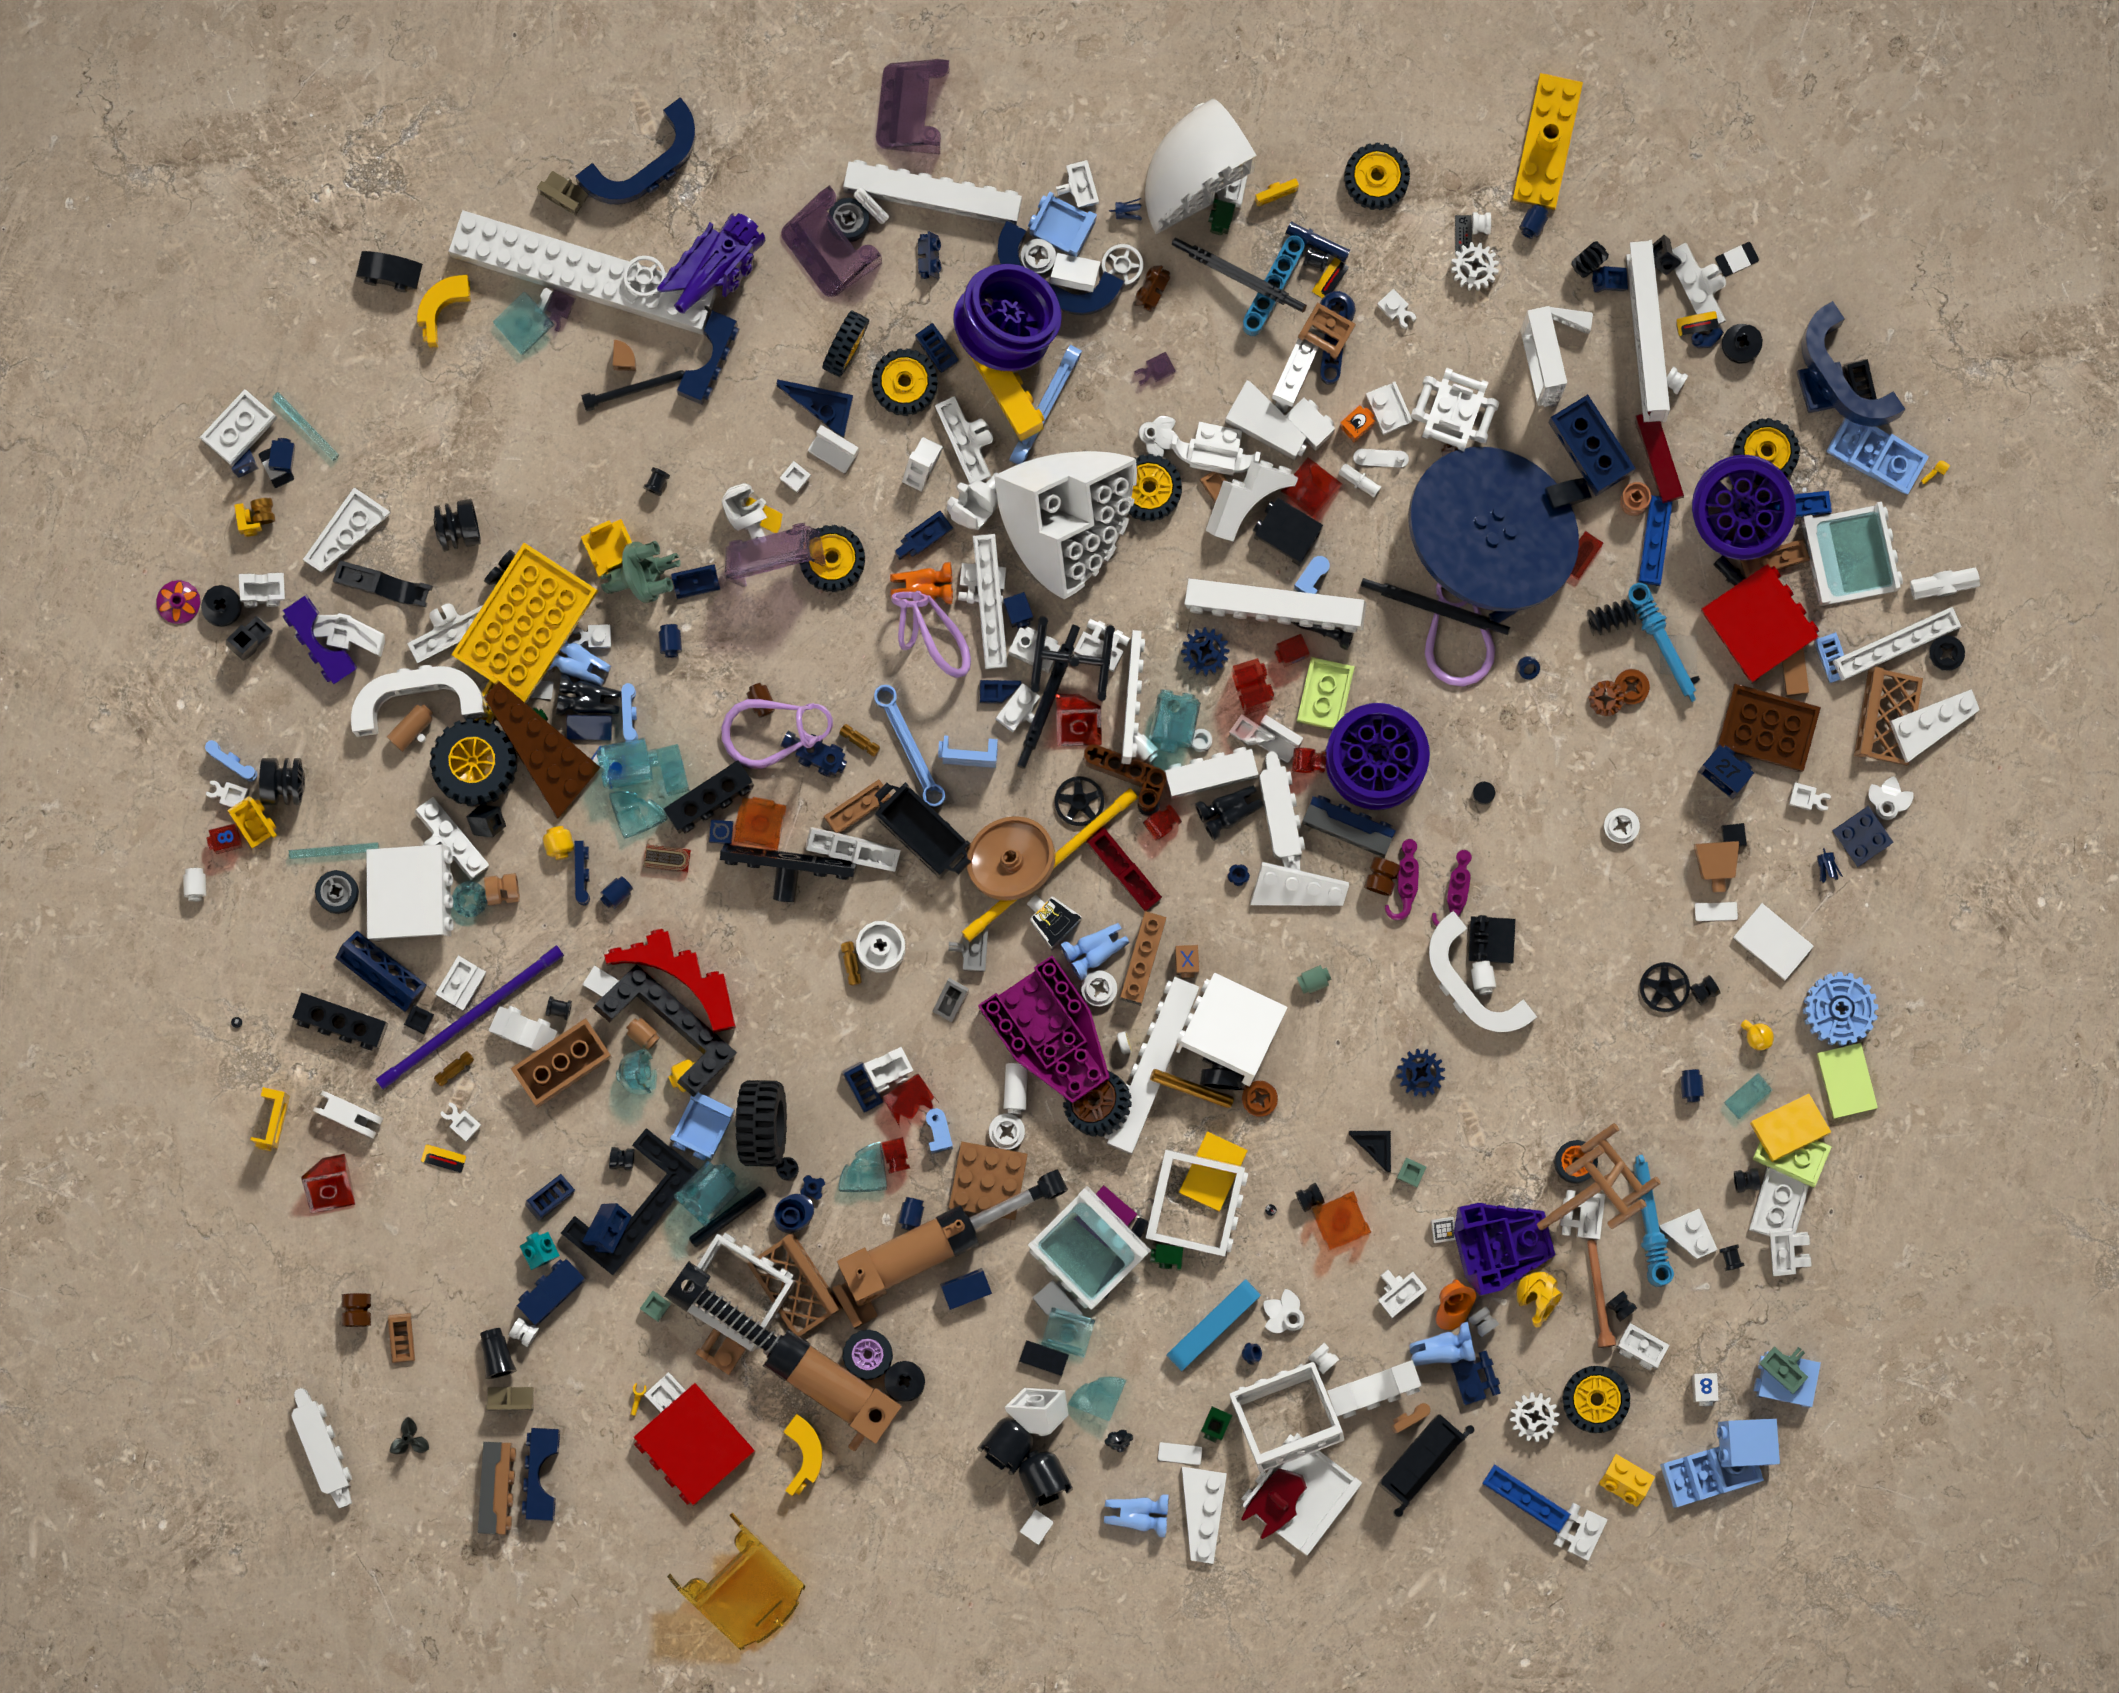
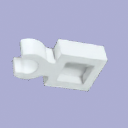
[1377,289,1416,329]
[573,625,611,649]
[206,781,249,807]
[1789,782,1831,811]
[440,1102,482,1142]

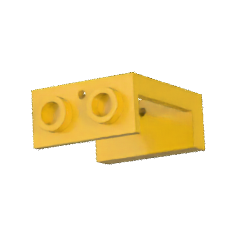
[250,1087,290,1151]

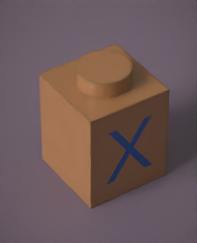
[1175,945,1199,979]

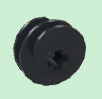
[1721,324,1763,364]
[201,585,242,627]
[884,1361,925,1402]

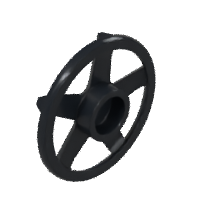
[1054,776,1105,826]
[1640,962,1690,1012]

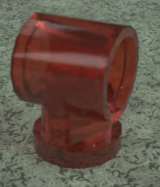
[1292,748,1326,773]
[1143,804,1182,841]
[881,1137,911,1174]

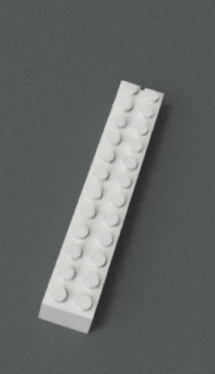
[449,210,717,335]

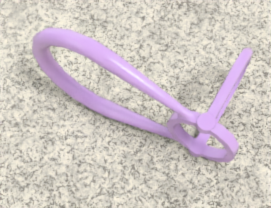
[1425,583,1495,686]
[721,699,833,769]

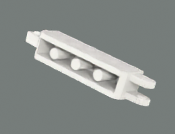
[1259,751,1305,871]
[291,1388,352,1508]

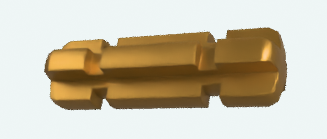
[839,724,880,756]
[841,941,862,986]
[434,1051,474,1086]

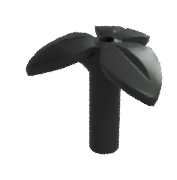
[390,1417,429,1454]

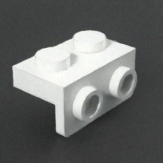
[1616,1323,1670,1371]

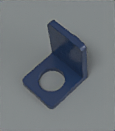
[231,448,259,478]

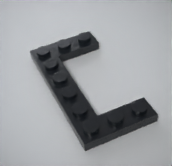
[593,964,737,1097]
[561,1128,699,1276]

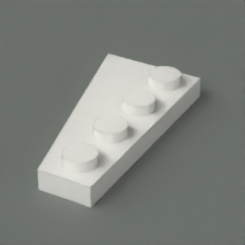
[303,488,391,573]
[1889,689,1980,763]
[1250,862,1349,906]
[1182,1467,1227,1564]

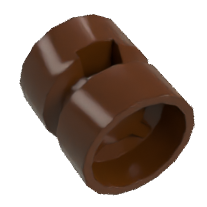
[1364,857,1401,896]
[342,1293,371,1327]

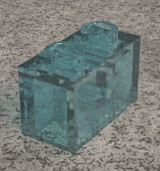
[656,744,690,796]

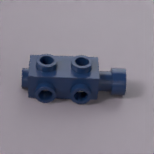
[781,730,847,778]

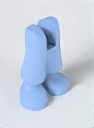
[547,641,611,686]
[1060,923,1130,981]
[1409,1322,1476,1366]
[1104,1494,1169,1538]

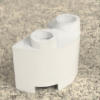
[239,573,285,608]
[863,1047,913,1093]

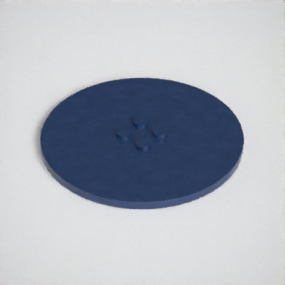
[1408,447,1579,612]

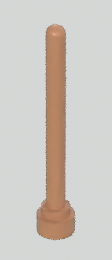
[1587,1239,1616,1348]

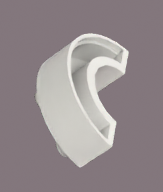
[1328,1360,1422,1419]

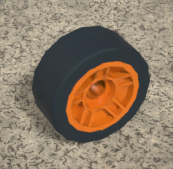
[1554,1140,1598,1184]

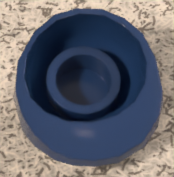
[773,1194,814,1233]

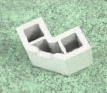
[489,1006,558,1052]

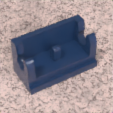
[671,564,720,599]
[582,1203,632,1253]
[940,1268,992,1310]

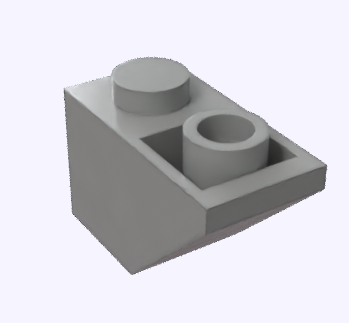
[1032,1280,1083,1318]

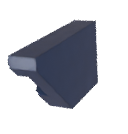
[980,680,1021,704]

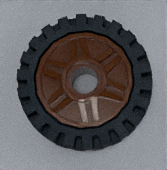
[1063,1070,1132,1137]

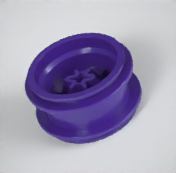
[953,264,1062,371]
[1692,455,1796,560]
[1325,703,1430,810]

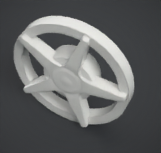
[1102,244,1143,286]
[624,256,666,297]

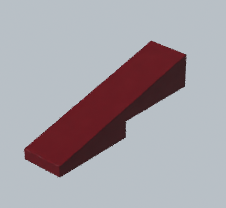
[1635,412,1684,504]
[1086,827,1162,911]

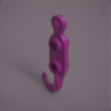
[1385,839,1419,921]
[1432,850,1472,927]

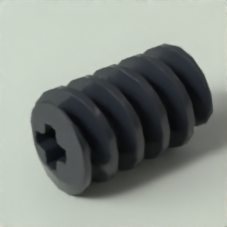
[1587,599,1636,636]

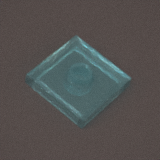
[493,292,555,355]
[1041,1307,1095,1358]

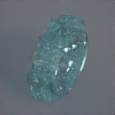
[452,881,487,918]

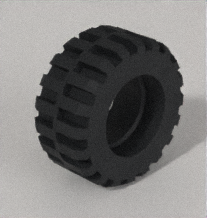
[735,1080,787,1167]

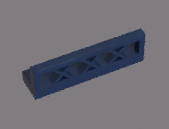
[335,931,427,1012]

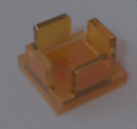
[734,797,787,850]

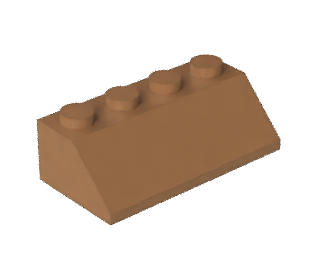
[510,1018,612,1108]

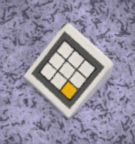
[1430,1217,1455,1243]

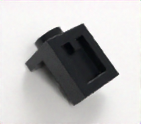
[1652,235,1682,275]

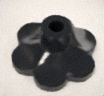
[1105,1430,1133,1452]

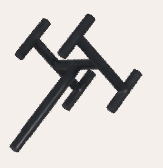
[1030,615,1115,701]

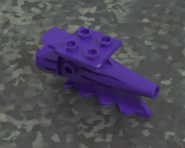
[657,213,766,314]

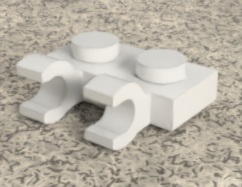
[1769,1228,1811,1276]

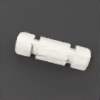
[854,188,889,224]

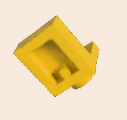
[234,503,262,537]

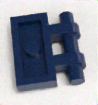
[1450,1350,1501,1405]

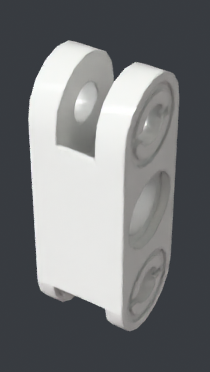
[313,1090,383,1139]

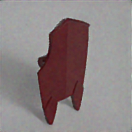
[1241,1468,1307,1539]

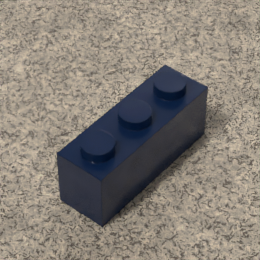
[517,1259,586,1326]

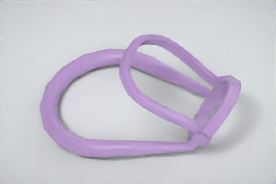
[891,591,971,678]

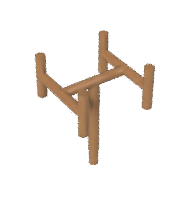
[1537,1123,1661,1231]

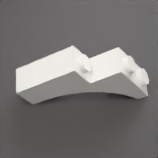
[1206,460,1298,541]

